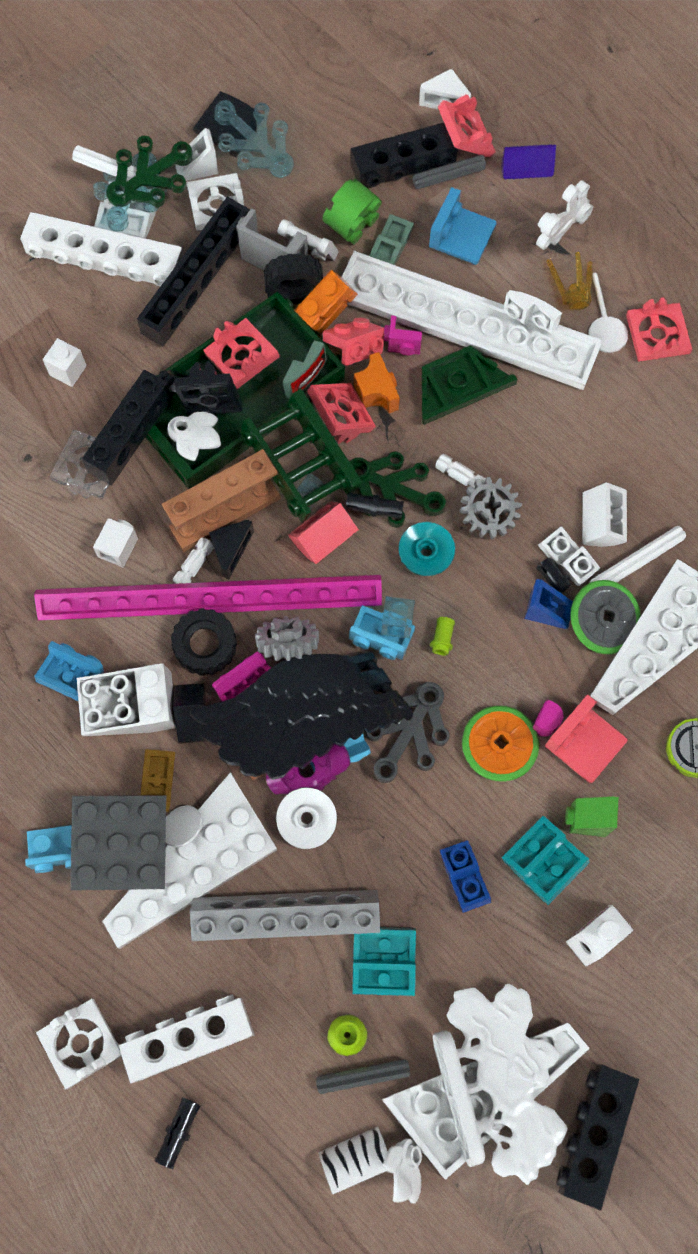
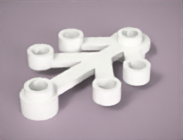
[536,180,593,250]

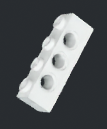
[119,995,255,1084]

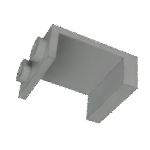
[236,208,308,281]

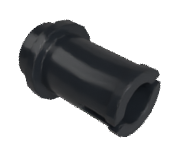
[536,557,571,593]

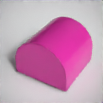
[533,700,563,737]

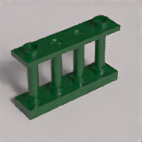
[241,389,362,523]

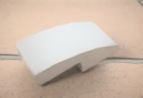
[504,290,562,334]
[538,526,600,586]

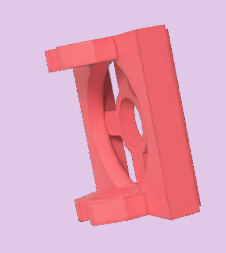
[438,94,495,158]
[626,297,692,362]
[203,318,280,389]
[307,383,376,444]

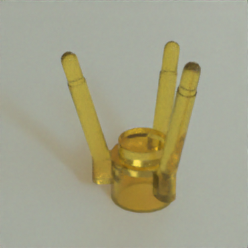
[546,252,593,310]

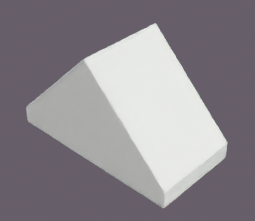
[419,69,471,109]
[175,128,218,181]

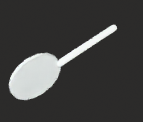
[588,273,628,353]
[166,805,202,847]

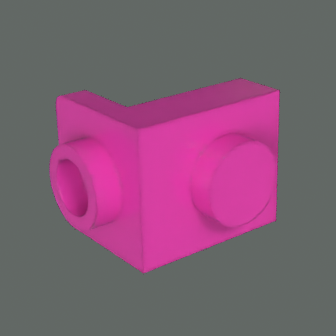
[383,315,422,356]

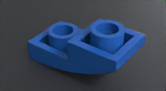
[440,840,491,913]

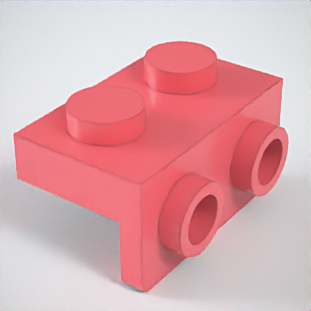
[323,318,384,366]

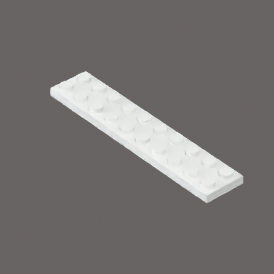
[342,251,603,390]

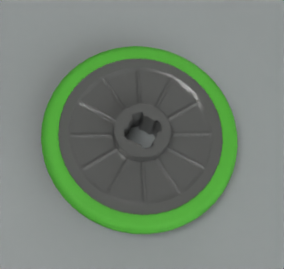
[571,580,641,654]

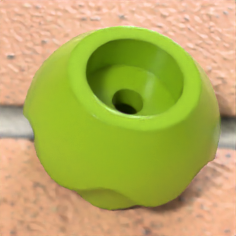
[327,1015,367,1056]

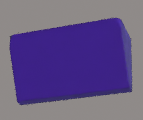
[501,144,556,179]

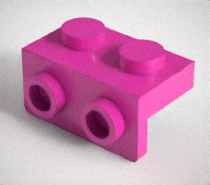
[212,651,271,702]

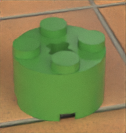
[322,178,382,245]

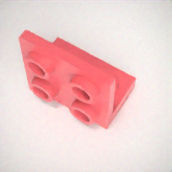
[545,694,628,784]

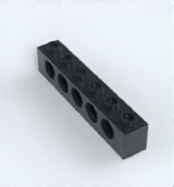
[137,196,250,347]

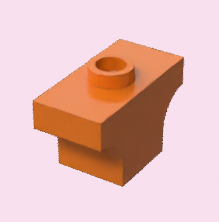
[354,352,400,413]

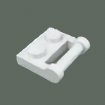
[277,219,339,261]

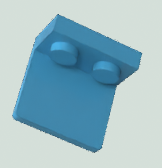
[429,187,497,265]

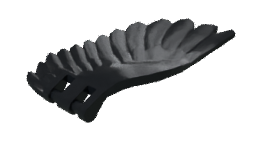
[190,652,413,780]

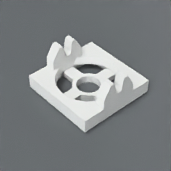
[186,173,244,231]
[36,998,122,1090]

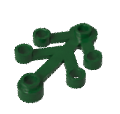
[106,135,193,207]
[349,451,446,528]

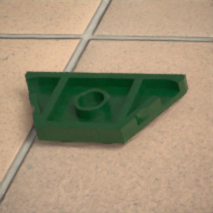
[422,345,518,425]

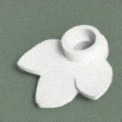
[167,412,221,461]
[383,1138,422,1204]

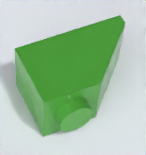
[565,796,619,837]

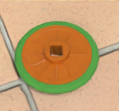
[462,706,539,781]

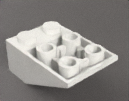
[76,663,176,736]

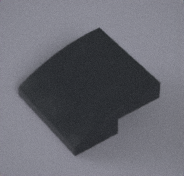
[192,91,265,157]

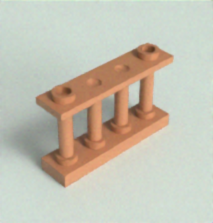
[161,449,281,553]

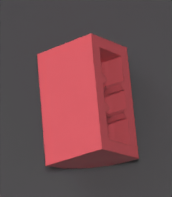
[288,501,359,564]

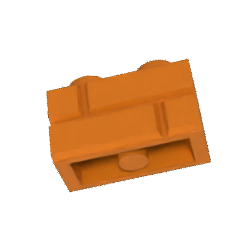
[295,270,358,334]

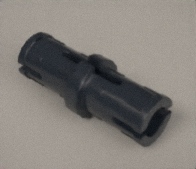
[346,492,404,519]
[154,1097,201,1169]

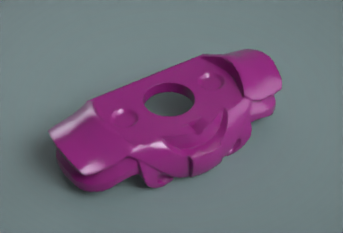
[266,744,350,795]

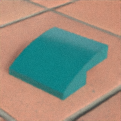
[502,815,590,905]
[352,927,416,996]

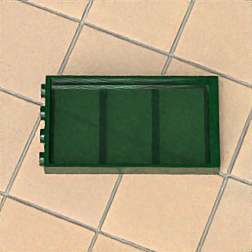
[121,292,346,489]

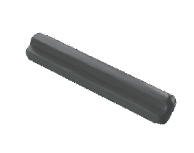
[412,155,486,189]
[316,1059,410,1094]

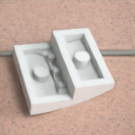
[94,180,160,239]

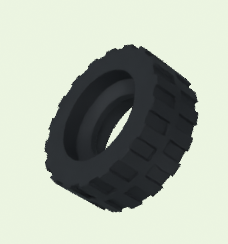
[264,253,323,305]
[171,608,237,676]

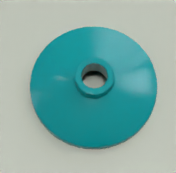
[398,522,455,576]

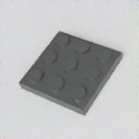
[70,795,166,890]

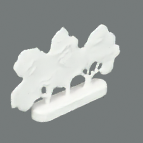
[433,984,567,1185]

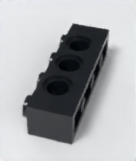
[350,122,458,187]
[82,370,172,486]
[556,1064,640,1211]

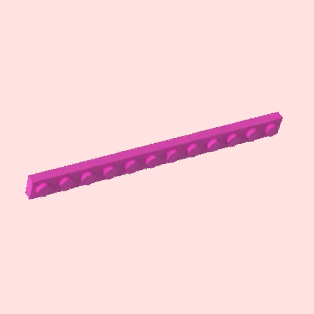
[34,575,382,620]

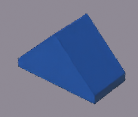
[524,579,573,629]

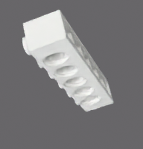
[20,212,183,287]

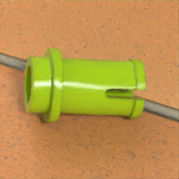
[430,617,455,656]

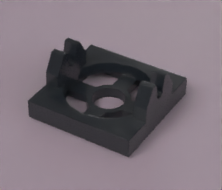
[174,361,243,416]

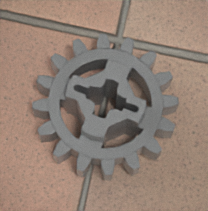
[459,477,522,539]
[255,616,319,661]

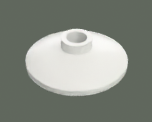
[276,788,337,849]

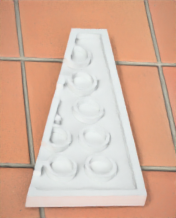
[590,559,698,715]
[103,773,277,949]
[382,1023,590,1180]

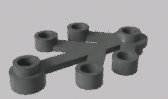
[366,682,450,783]

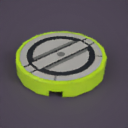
[666,718,698,778]

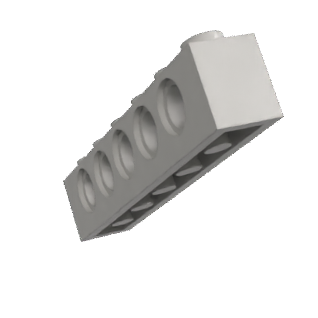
[190,890,380,941]

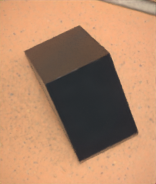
[209,520,254,580]
[173,683,206,744]

